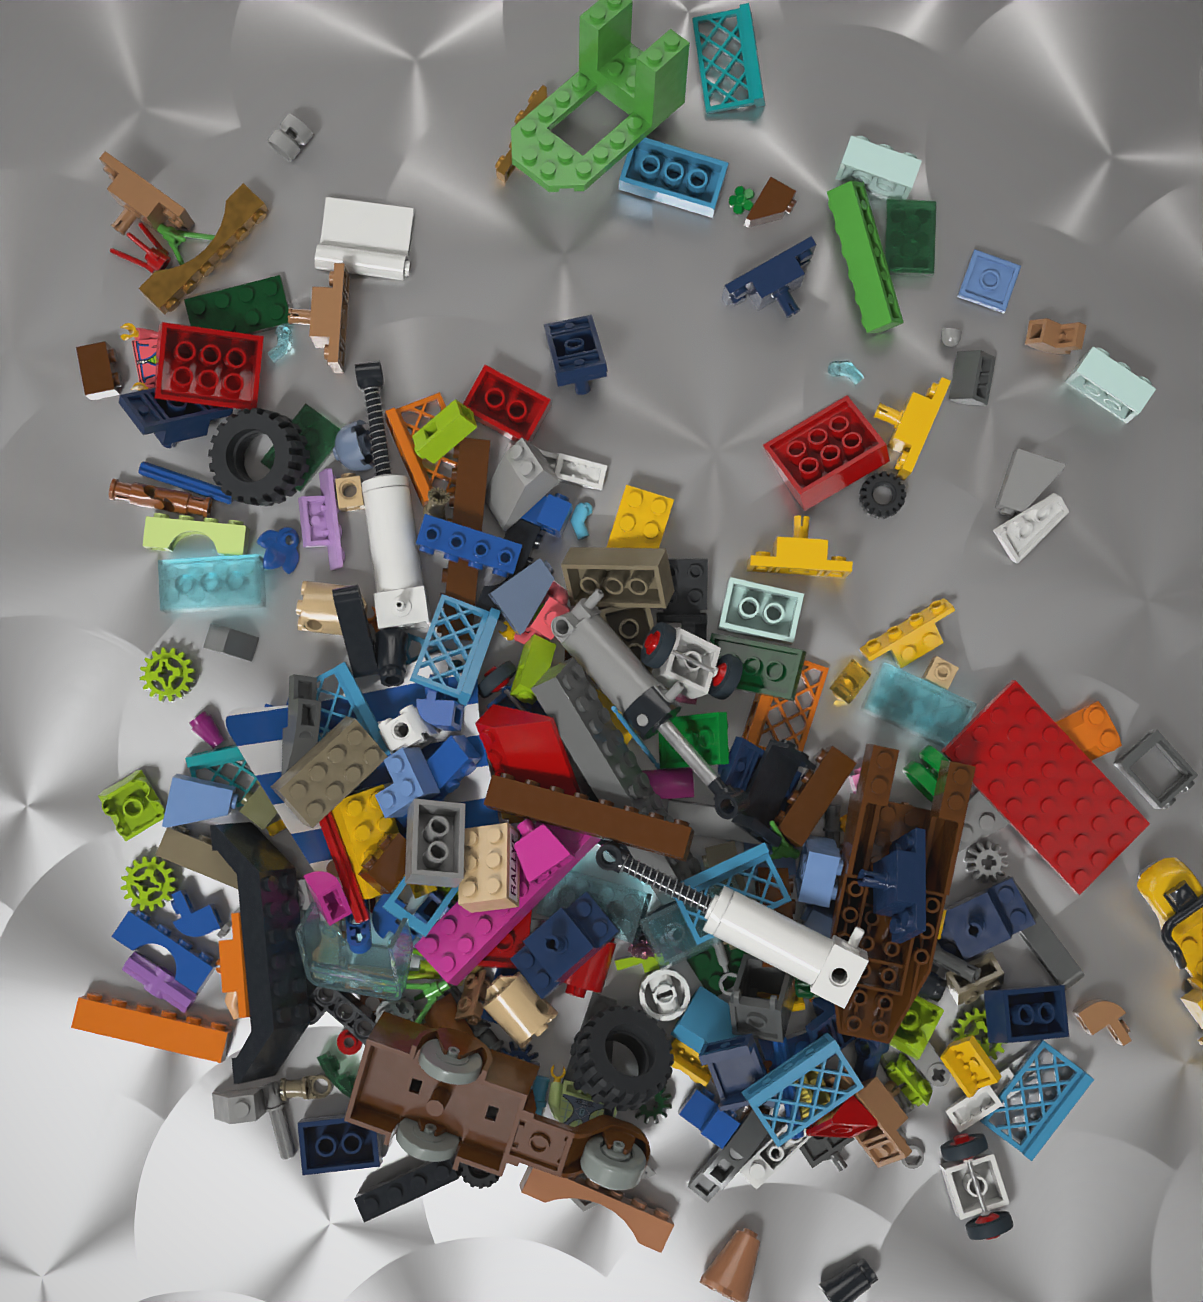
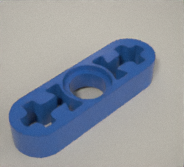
[345,894,372,954]

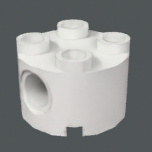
[378,705,439,755]
[639,967,690,1021]

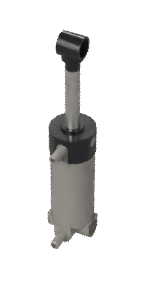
[551,589,750,820]

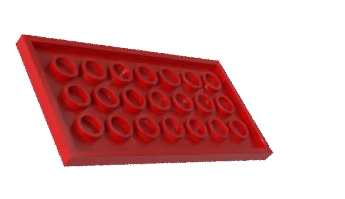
[941,680,1150,895]

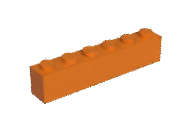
[71,993,232,1063]

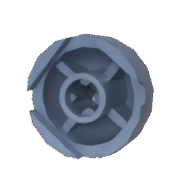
[333,420,375,472]

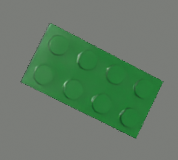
[658,712,729,769]

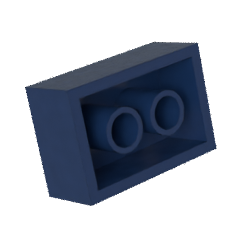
[984,985,1069,1043]
[297,1114,383,1175]

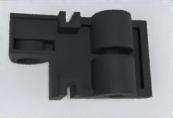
[656,558,708,641]

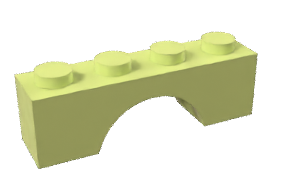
[143,513,250,559]

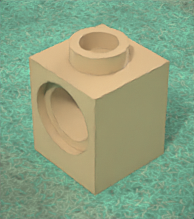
[335,473,365,512]
[921,656,959,692]

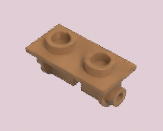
[455,969,491,1025]

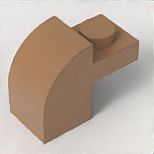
[1025,318,1087,354]
[1072,999,1132,1046]

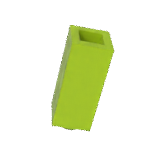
[412,399,477,464]
[510,634,557,705]

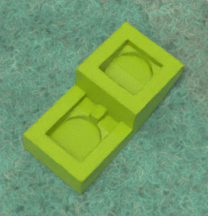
[614,955,669,973]

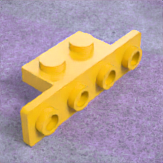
[860,598,955,668]

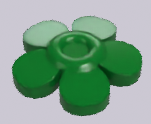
[729,186,755,215]

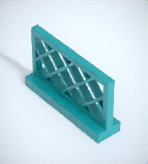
[692,3,766,114]
[185,744,257,808]

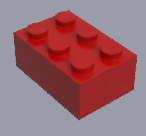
[463,365,552,443]

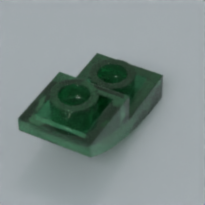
[317,1051,356,1098]

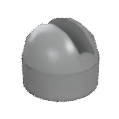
[941,328,962,347]

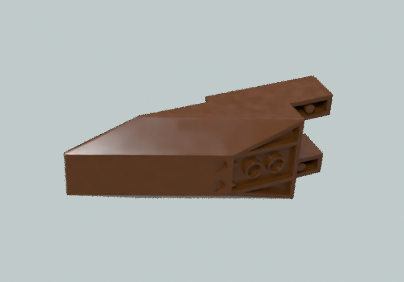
[830,744,976,1044]

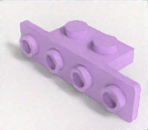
[298,468,345,571]

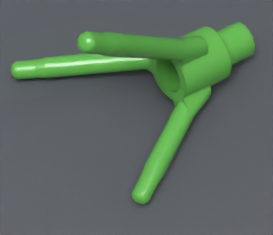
[157,223,215,265]
[763,821,800,863]
[385,980,452,1024]

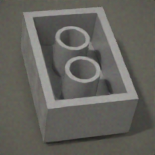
[405,799,465,888]

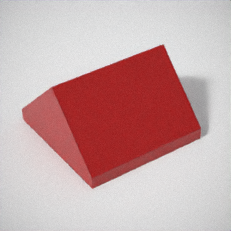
[806,1095,878,1138]

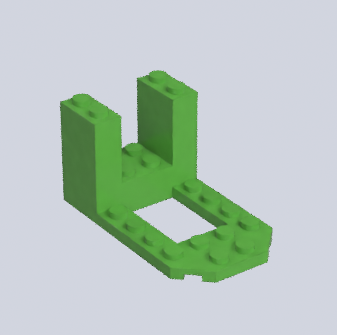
[511,0,690,192]

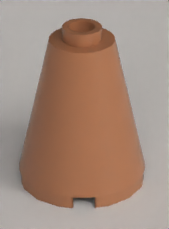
[699,1228,760,1302]

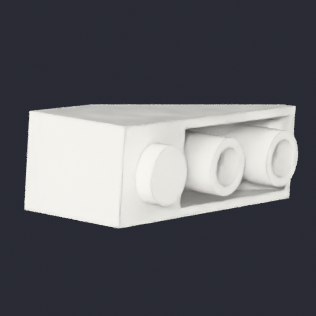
[739,1122,811,1190]

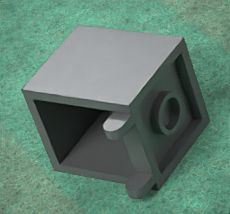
[729,954,796,1043]

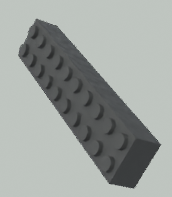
[531,657,702,906]

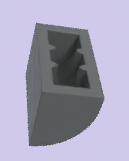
[949,350,996,406]

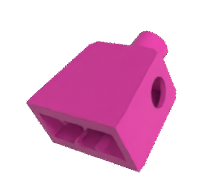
[514,819,577,886]

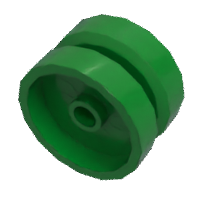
[902,745,949,803]

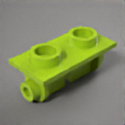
[885,1052,933,1106]

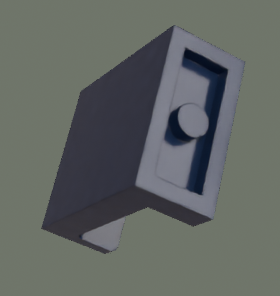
[698,1033,767,1112]

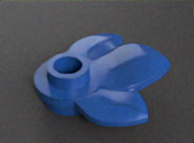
[256,527,299,574]

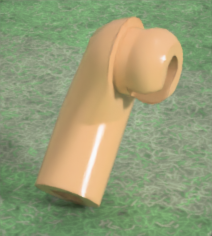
[225,992,239,1020]

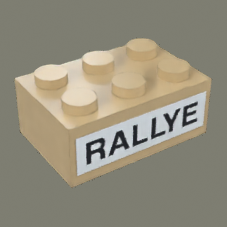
[458,823,520,913]

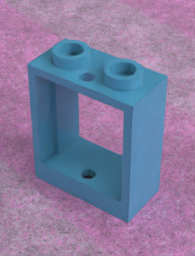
[382,876,459,938]

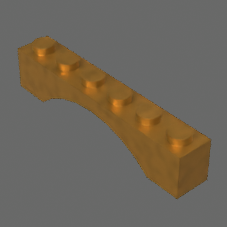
[138,183,268,315]

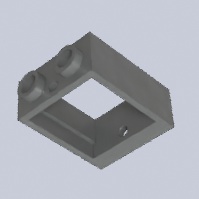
[1114,730,1198,809]

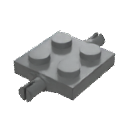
[783,1118,855,1172]

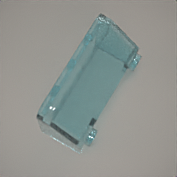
[295,902,413,1001]

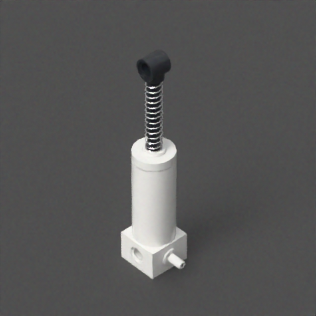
[355,360,432,631]
[595,841,869,1009]

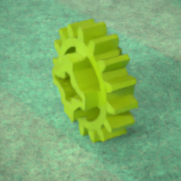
[139,647,196,702]
[121,856,178,911]
[952,1007,1007,1060]

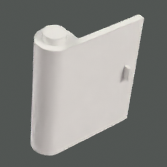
[315,197,414,280]

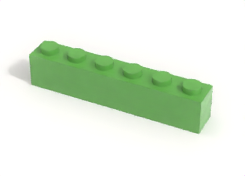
[827,180,904,333]

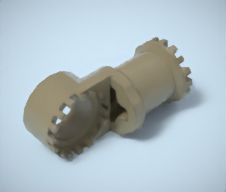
[423,487,450,520]
[280,1073,334,1101]

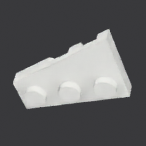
[993,493,1069,564]

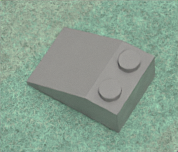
[485,437,560,532]

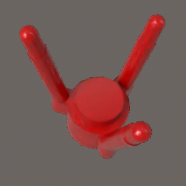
[110,222,171,274]

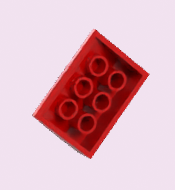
[155,322,264,410]
[763,395,890,511]
[475,704,581,796]

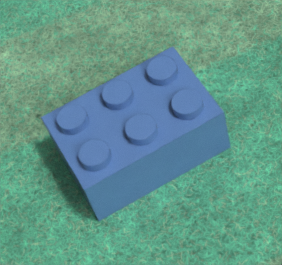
[794,834,843,908]

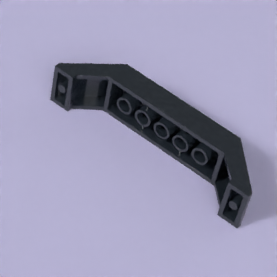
[210,822,310,1084]

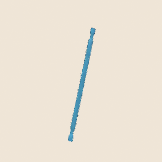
[611,706,660,769]

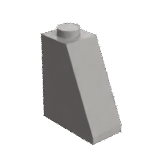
[995,448,1066,518]
[212,1087,266,1124]

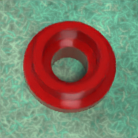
[337,1029,363,1055]

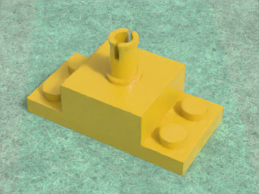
[874,377,951,481]
[747,515,853,578]

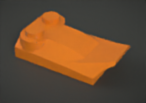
[1055,701,1122,761]

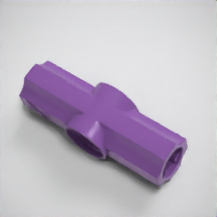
[122,951,198,1013]

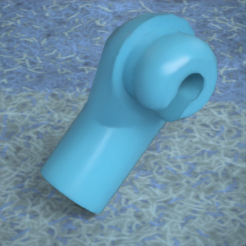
[570,502,593,540]

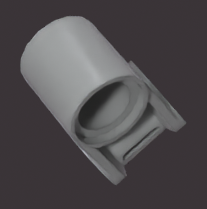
[904,1041,950,1087]

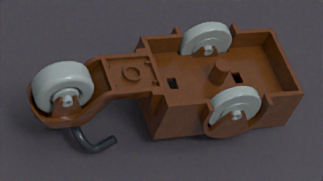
[344,1011,650,1190]

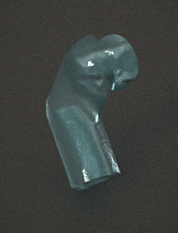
[267,325,293,363]
[827,360,864,385]

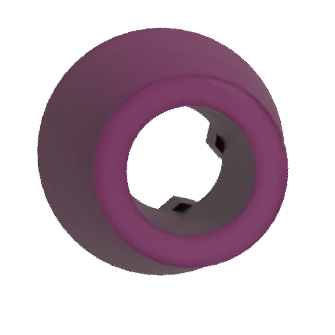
[189,711,225,749]

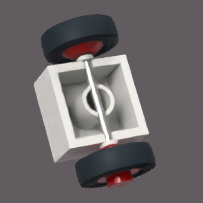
[641,622,743,700]
[939,1133,1013,1240]

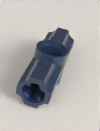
[854,1038,890,1082]

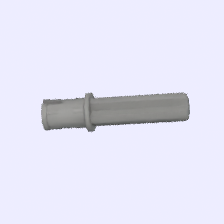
[261,1081,296,1159]

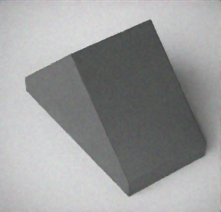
[203,624,259,662]

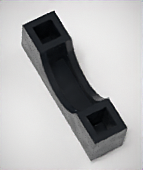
[476,519,543,622]
[354,1157,460,1223]

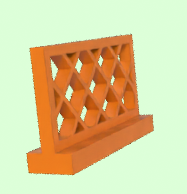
[384,392,457,507]
[742,660,829,752]

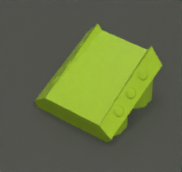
[98,770,166,841]
[889,996,944,1061]

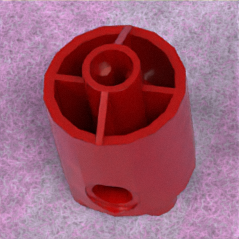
[563,937,617,998]

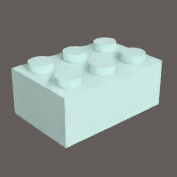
[835,135,922,203]
[1065,346,1156,423]
[717,577,804,646]

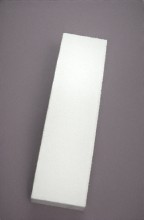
[505,443,607,490]
[945,1050,1043,1133]

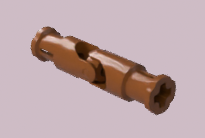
[109,478,213,518]

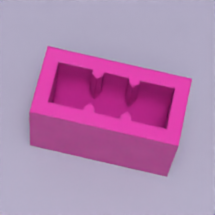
[642,768,694,799]
[304,871,352,926]

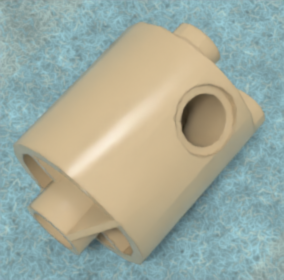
[296,581,368,636]
[483,971,558,1049]

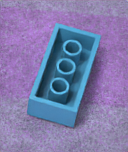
[619,137,729,218]

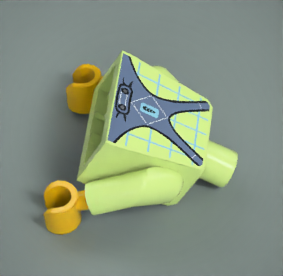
[548,1065,618,1127]

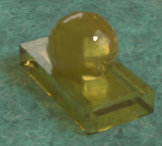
[829,659,871,704]

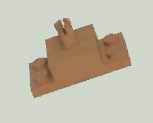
[99,151,195,236]
[288,263,350,374]
[823,1069,912,1168]

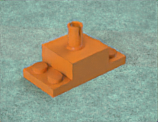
[215,913,250,1018]

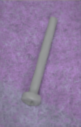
[880,1055,914,1114]

